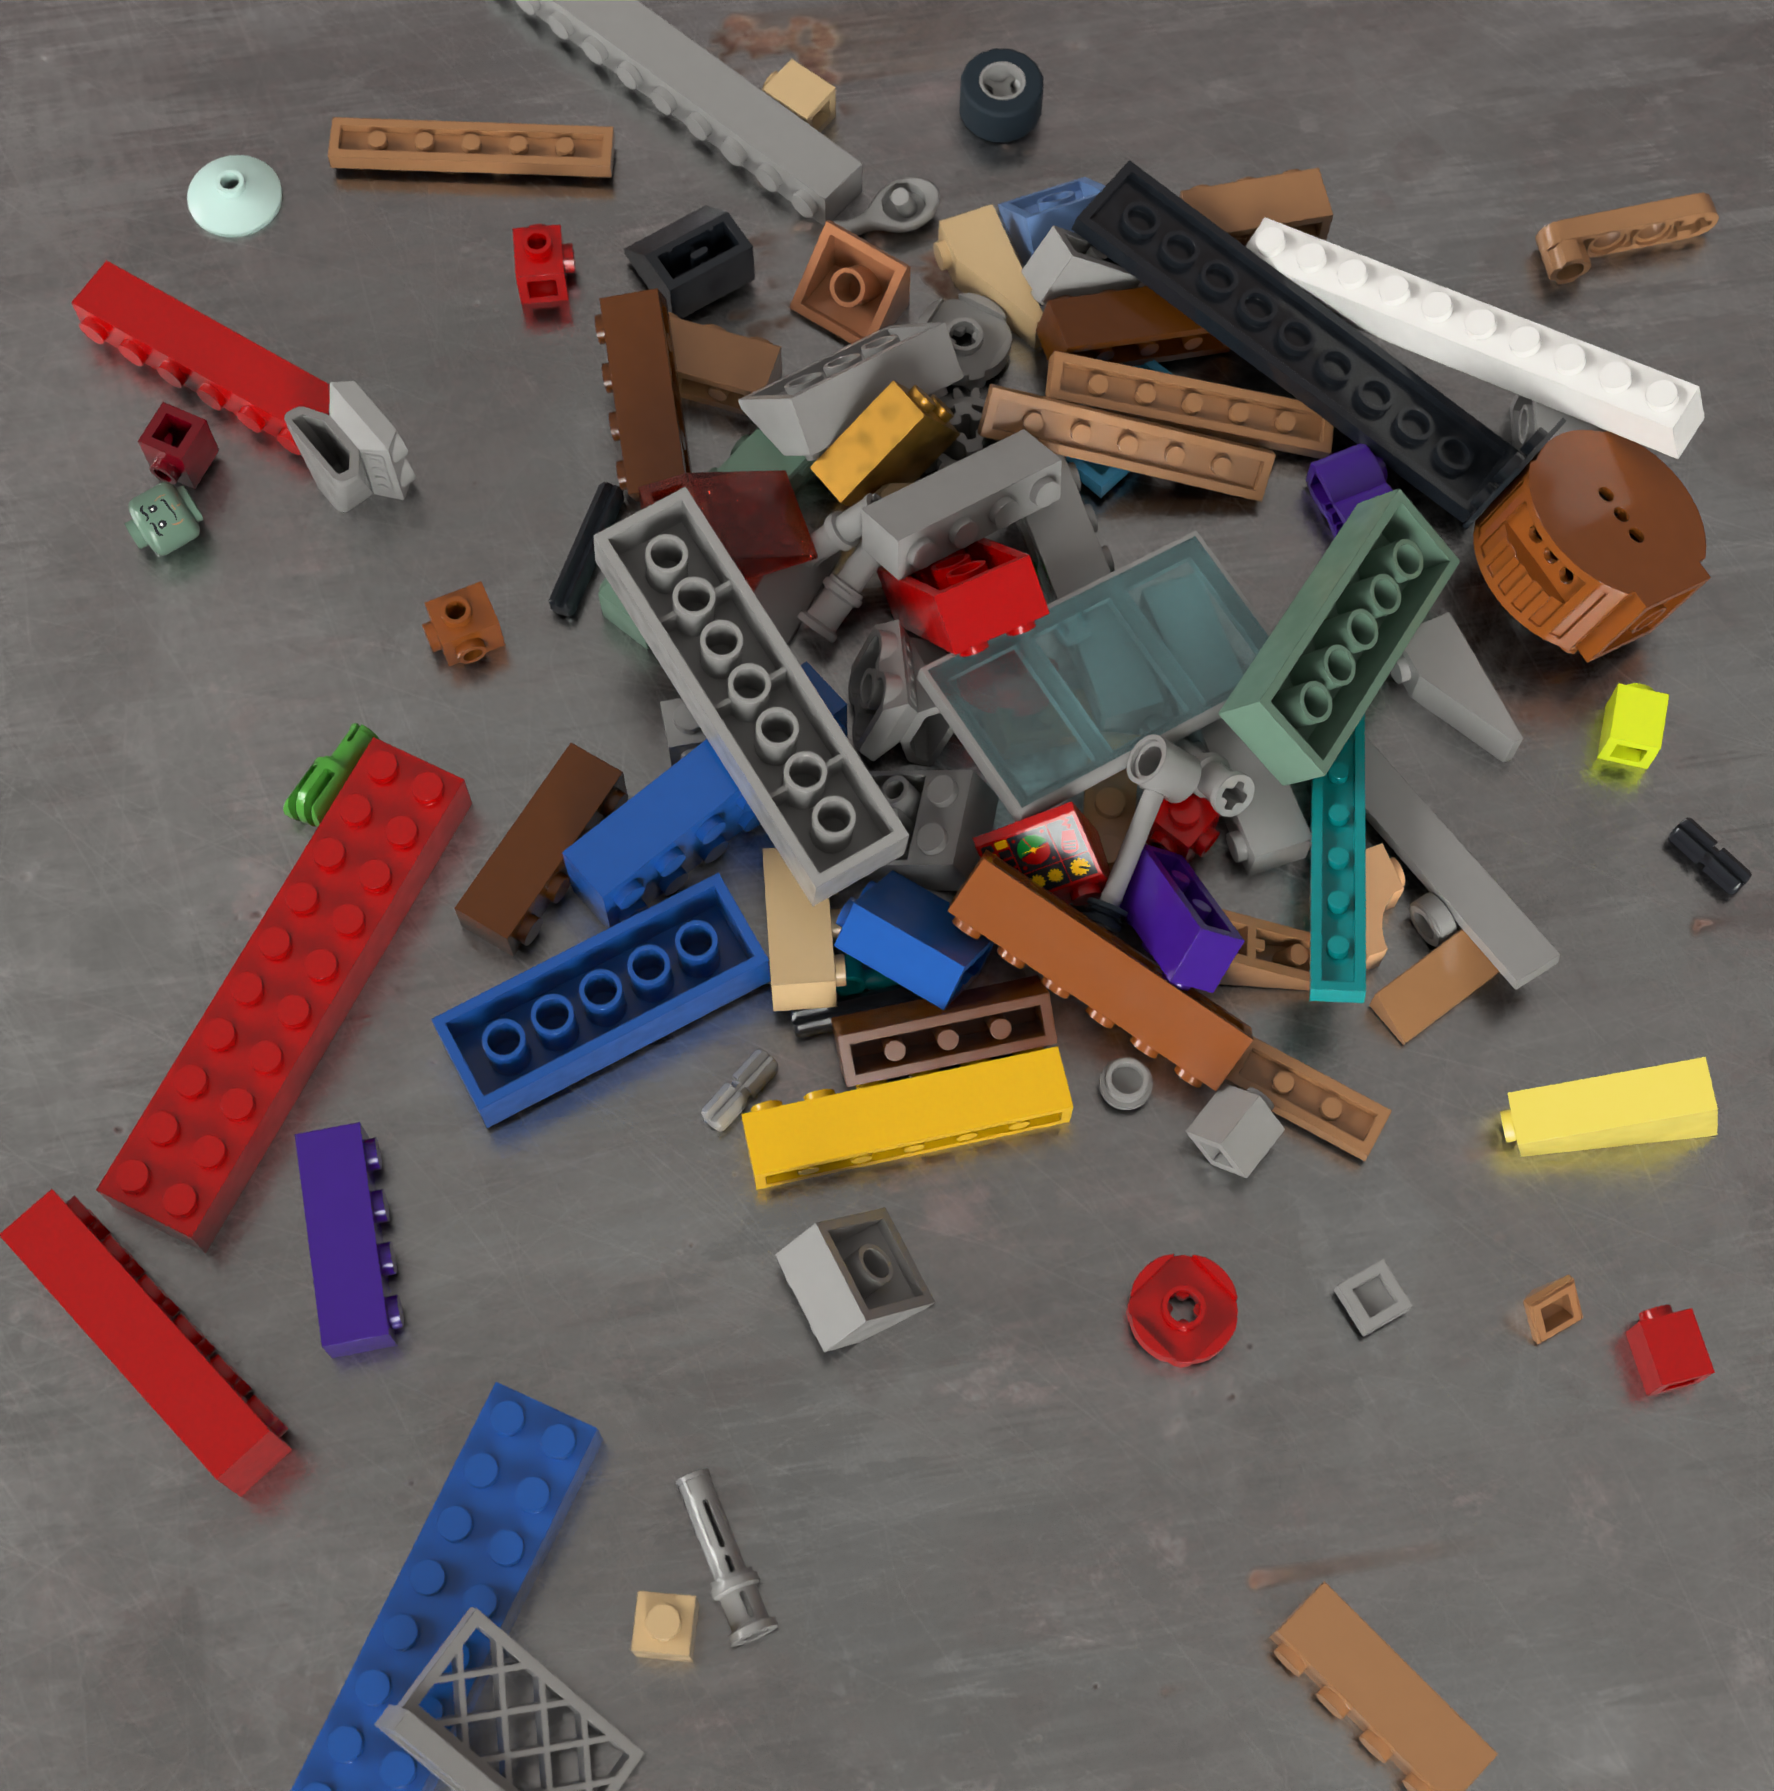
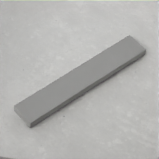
[1365,736,1561,990]

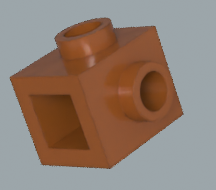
[421,581,505,667]

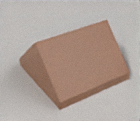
[789,220,911,344]

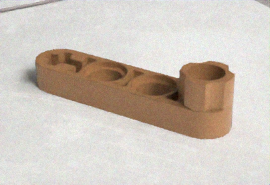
[1535,193,1719,284]

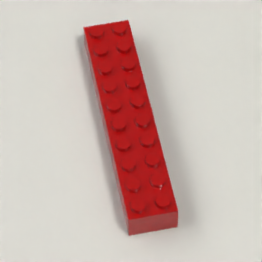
[96,737,472,1253]

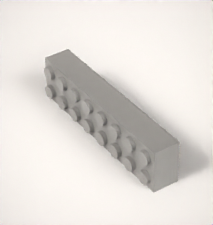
[593,487,909,906]

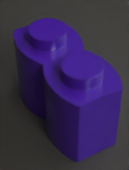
[1305,443,1393,538]

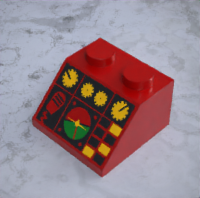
[973,801,1110,906]

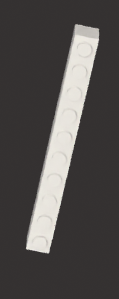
[1245,217,1705,459]

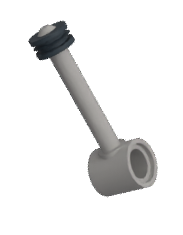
[1082,734,1202,933]

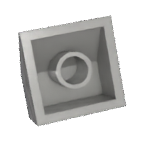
[775,1208,935,1352]

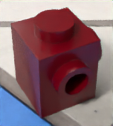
[138,402,219,489]

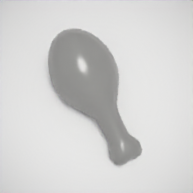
[833,177,941,236]

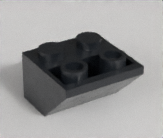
[624,206,755,319]

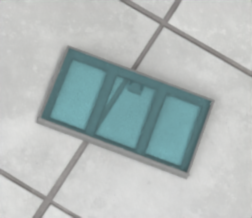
[917,530,1272,822]

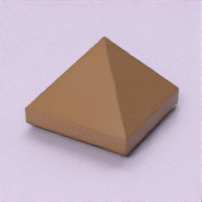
[1523,1274,1583,1344]

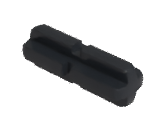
[1669,817,1752,895]

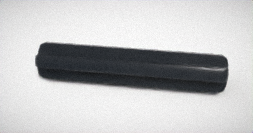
[549,482,625,617]
[791,984,924,1038]

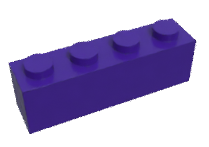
[295,1122,404,1358]

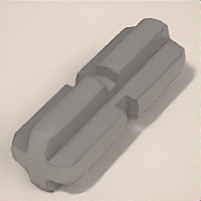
[701,1049,778,1132]

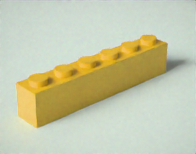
[741,1046,1074,1190]

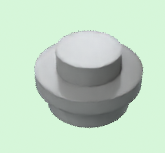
[1099,1057,1153,1110]

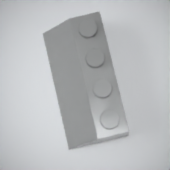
[738,322,963,461]

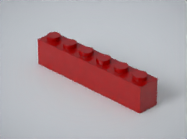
[71,260,330,455]

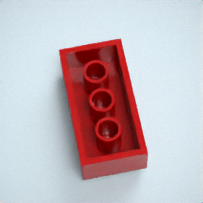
[876,537,1050,657]

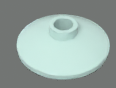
[187,155,283,238]

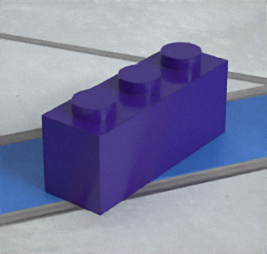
[1119,844,1245,993]

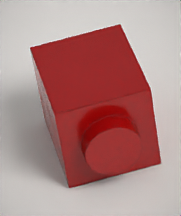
[1625,1304,1715,1396]

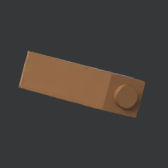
[1219,909,1310,991]

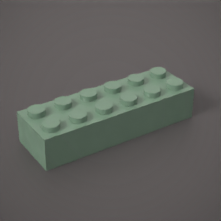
[1218,488,1460,786]

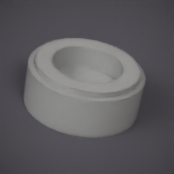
[1409,893,1457,947]

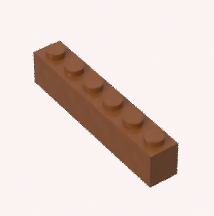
[947,849,1253,1091]

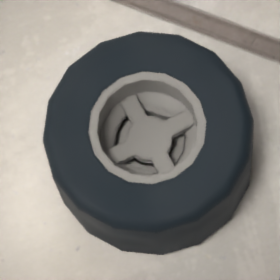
[959,48,1043,142]

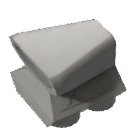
[284,381,416,512]
[848,619,962,767]

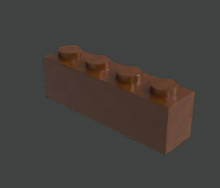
[1036,286,1230,366]
[594,288,695,502]
[454,743,628,957]
[831,975,1058,1087]

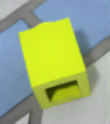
[1597,683,1669,769]

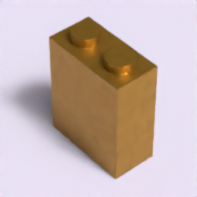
[810,380,961,507]

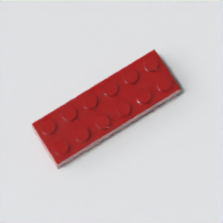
[0,1189,292,1497]

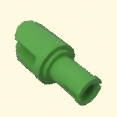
[283,723,380,827]

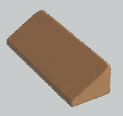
[1369,929,1500,1045]

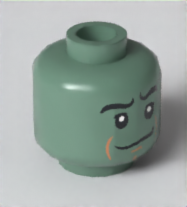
[124,481,204,556]

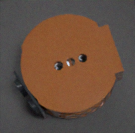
[1463,418,1711,663]

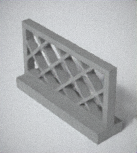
[374,1607,645,1791]

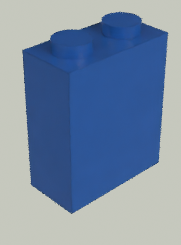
[834,870,995,1010]

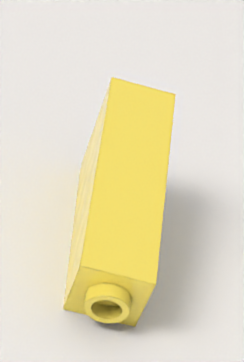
[1500,1057,1718,1157]

